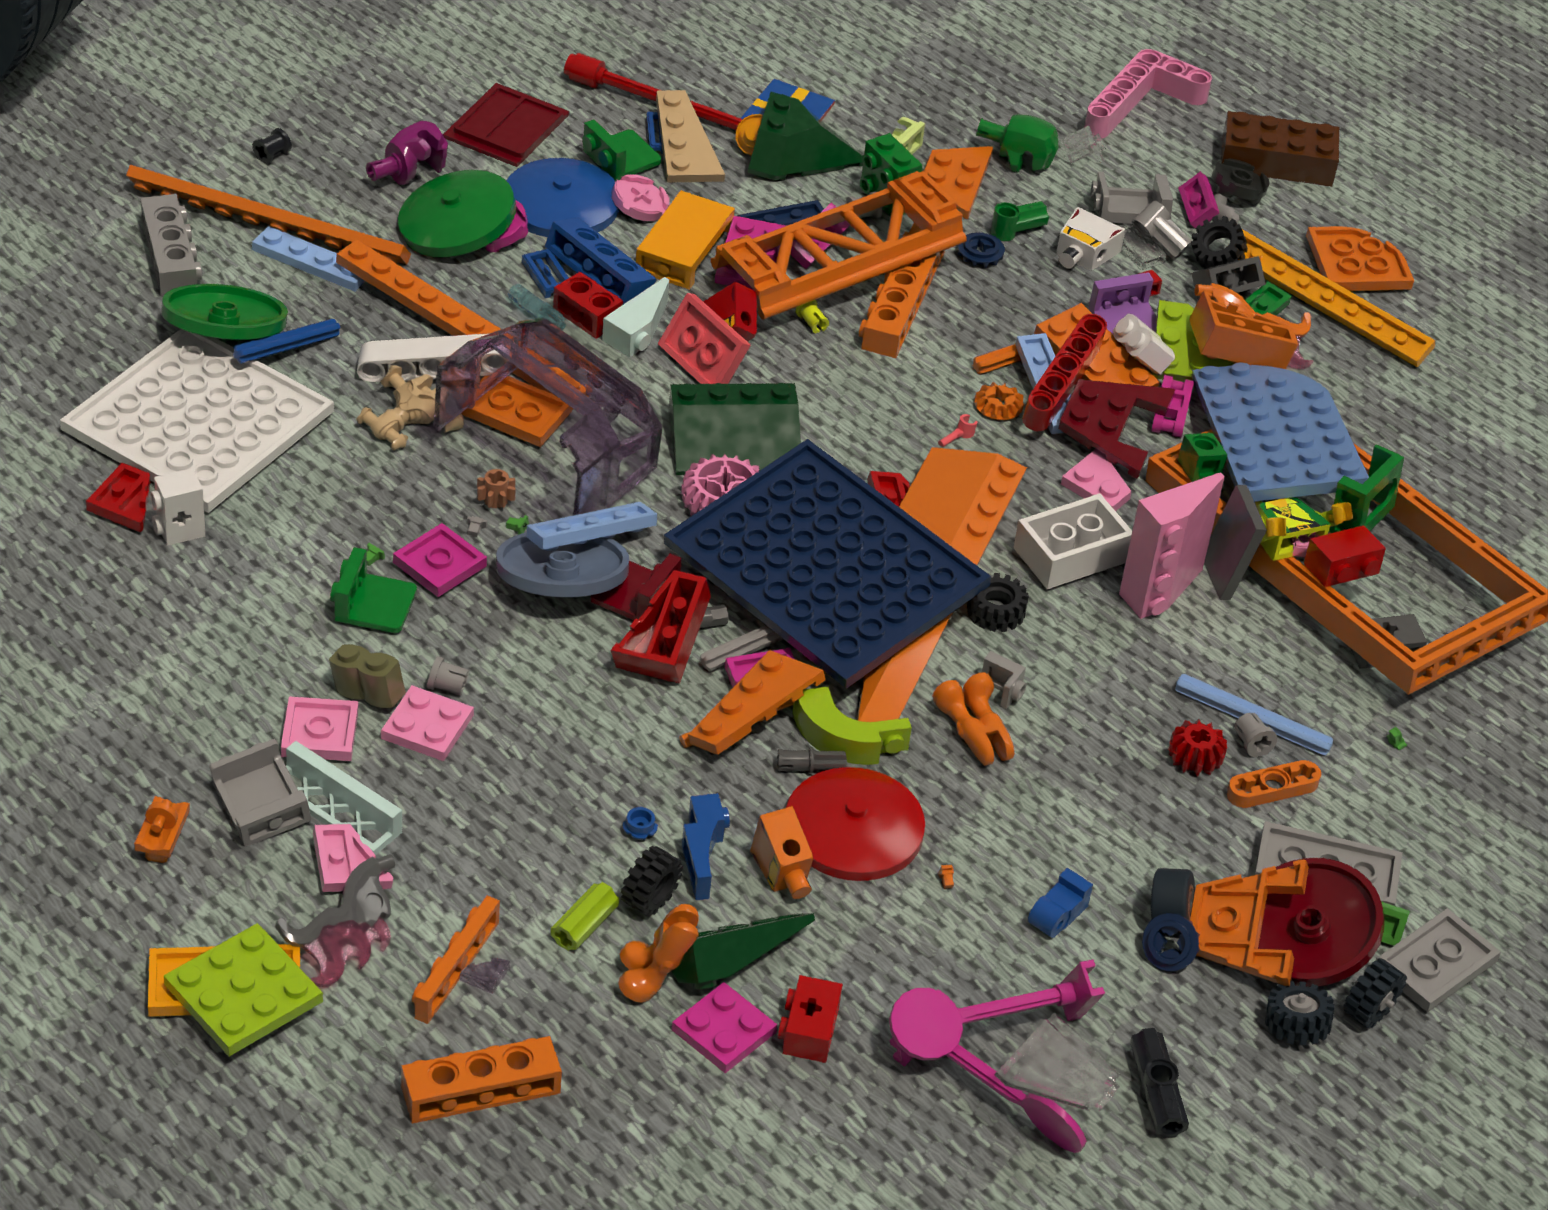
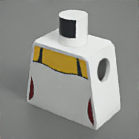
[1057,207,1125,270]

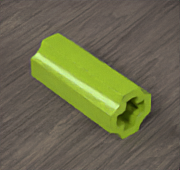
[551,882,619,951]

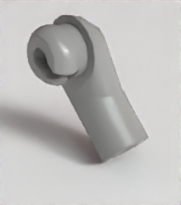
[1214,194,1239,223]

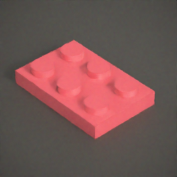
[658,293,751,384]

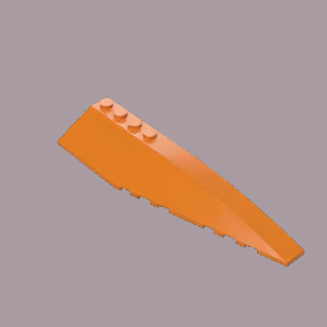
[857,447,1027,722]

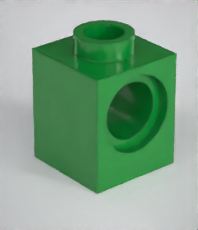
[1178,433,1228,482]

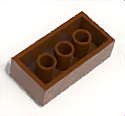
[1221,111,1340,187]

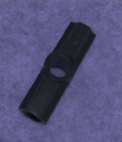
[1130,1028,1189,1138]

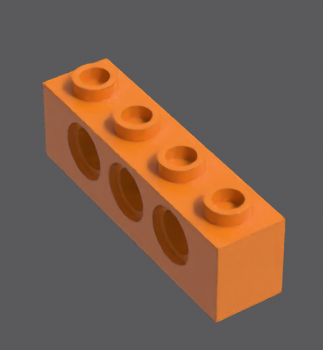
[401,1036,562,1124]

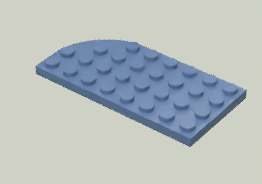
[1192,362,1369,502]

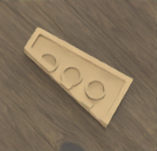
[656,90,725,182]

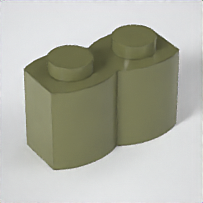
[329,644,406,708]

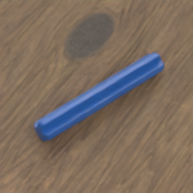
[233,319,341,363]

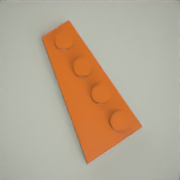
[688,650,826,755]

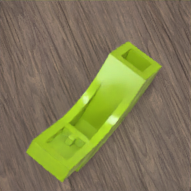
[792,686,912,765]

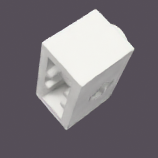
[150,468,205,546]

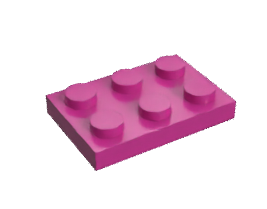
[715,216,786,291]

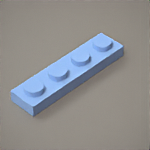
[252,226,365,291]
[1015,333,1071,434]
[527,502,657,551]

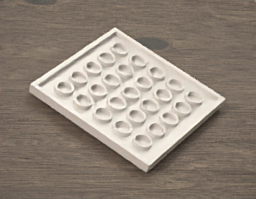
[60,329,334,513]

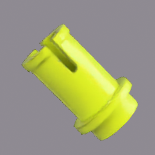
[795,300,829,334]

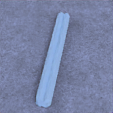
[1175,674,1333,756]

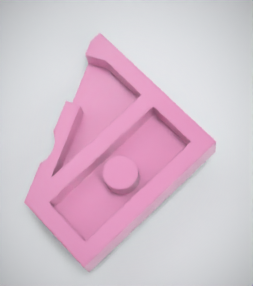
[1061,449,1131,511]
[313,824,393,892]

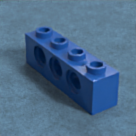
[545,218,656,305]

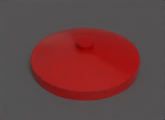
[786,767,925,881]

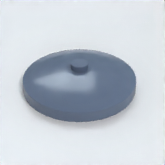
[496,532,629,597]

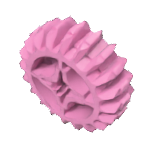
[681,453,759,516]

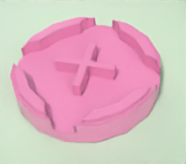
[612,175,669,221]

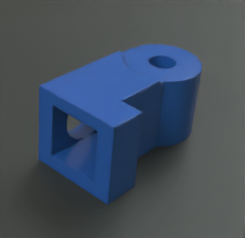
[1028,868,1093,938]

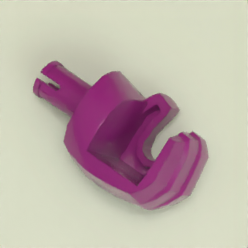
[366,121,448,185]

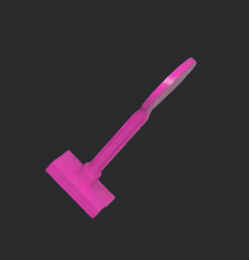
[889,959,1105,1060]
[890,989,1087,1153]

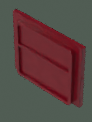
[443,83,570,167]

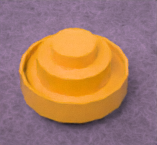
[736,114,763,156]

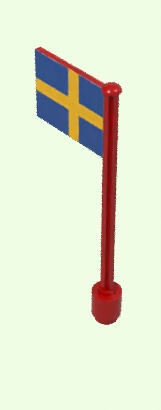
[564,53,835,130]

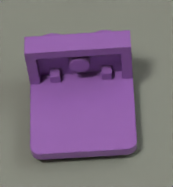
[1088,272,1157,334]

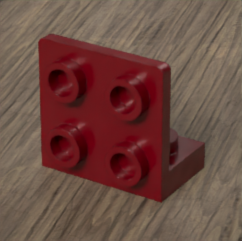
[591,553,682,620]

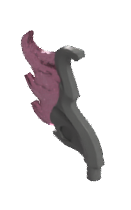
[275,854,395,987]

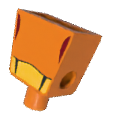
[750,806,813,899]

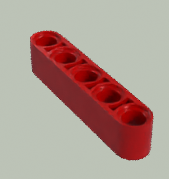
[1022,314,1107,431]

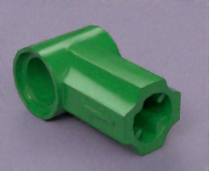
[990,201,1049,241]

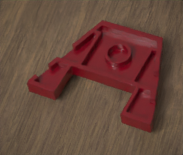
[1058,379,1175,479]

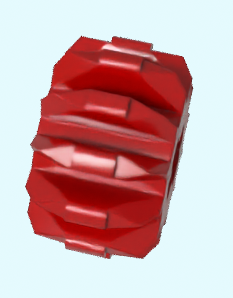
[1168,719,1227,776]

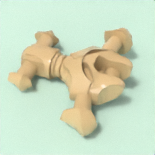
[356,365,464,450]

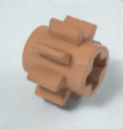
[477,469,516,508]

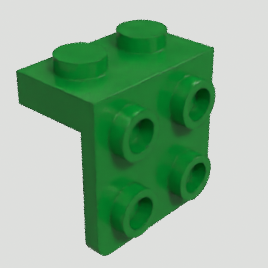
[582,119,661,181]
[330,547,417,633]

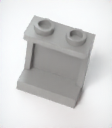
[1091,172,1173,224]
[209,739,311,847]

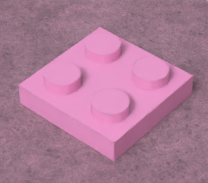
[381,685,474,761]
[281,697,359,761]

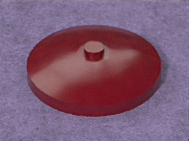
[1258,858,1385,987]

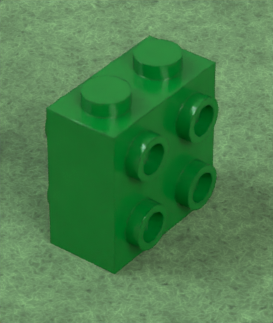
[860,133,922,217]

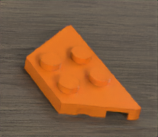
[924,146,993,219]

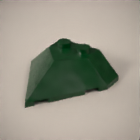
[747,92,863,180]

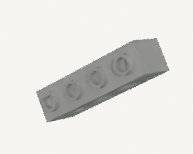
[140,194,202,296]

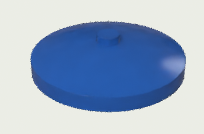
[506,158,620,237]

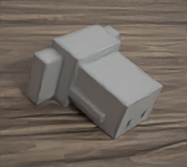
[467,516,487,537]

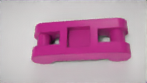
[1151,375,1194,438]

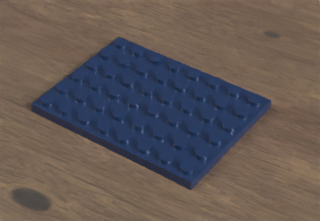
[664,439,991,689]

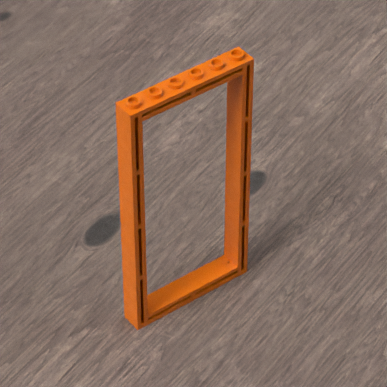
[1146,429,1548,695]

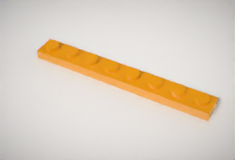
[1238,229,1435,368]

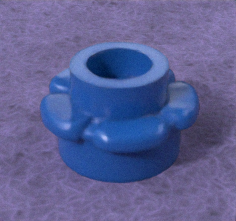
[623,807,658,840]

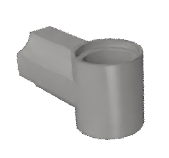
[1132,201,1192,260]

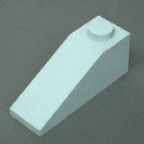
[602,277,669,358]

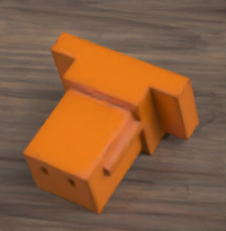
[938,865,954,889]

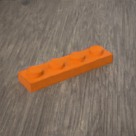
[412,895,500,1024]

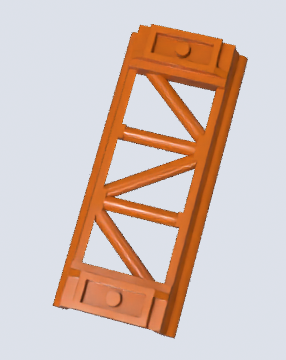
[711,171,967,320]

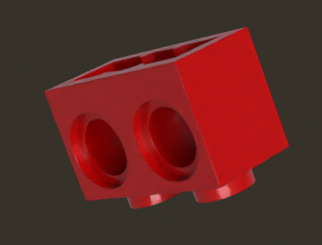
[553,272,623,339]

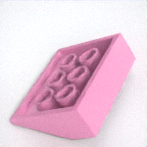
[1119,472,1225,619]

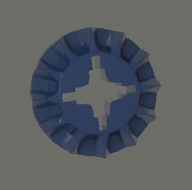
[958,232,1005,268]
[1142,913,1200,971]

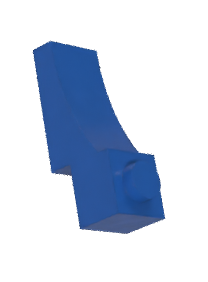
[681,793,730,900]

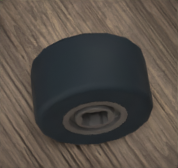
[1151,868,1195,934]

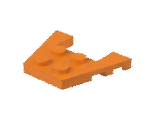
[1190,860,1309,986]

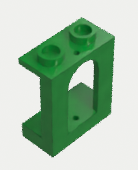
[1329,444,1404,533]

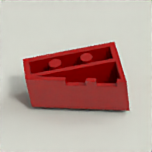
[610,570,711,683]

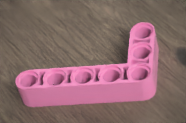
[1084,49,1212,139]

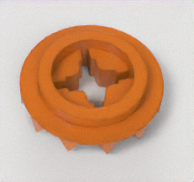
[975,382,1024,420]

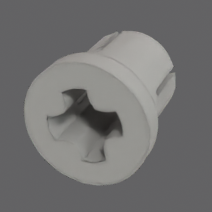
[427,656,469,696]
[1234,713,1278,757]

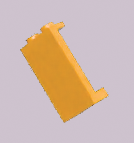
[636,190,735,290]

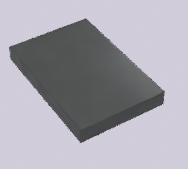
[1204,485,1267,600]

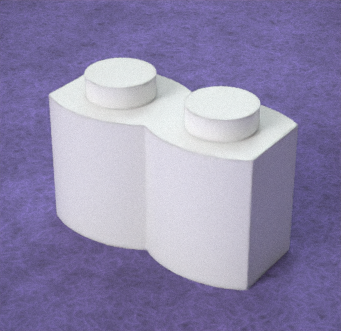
[1113,314,1175,375]

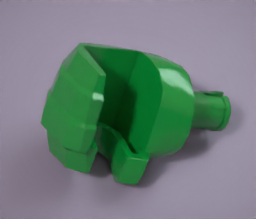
[976,114,1059,172]

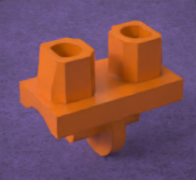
[134,796,190,863]

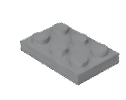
[1376,908,1501,1012]

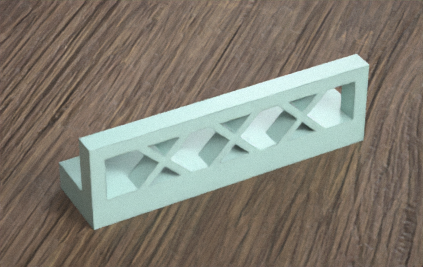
[286,741,402,855]

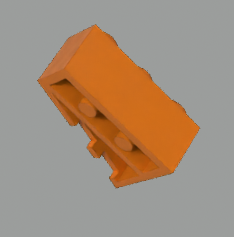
[1189,290,1298,369]

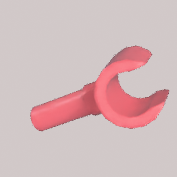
[938,414,978,447]

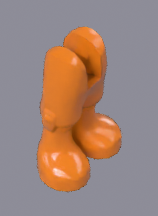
[932,672,1015,766]
[618,904,699,1003]

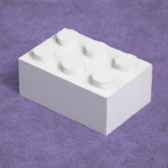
[1013,493,1132,589]

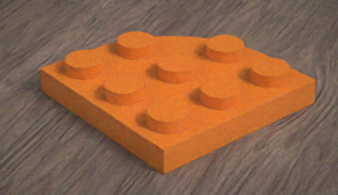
[1306,226,1414,291]

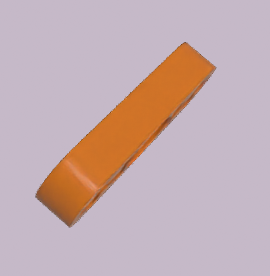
[1227,760,1321,808]

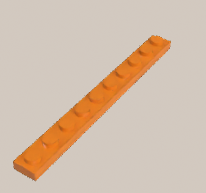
[126,165,411,265]
[336,239,593,410]

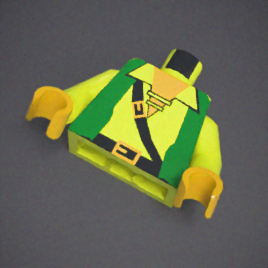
[1255,497,1353,561]

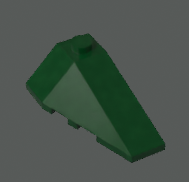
[672,913,815,989]

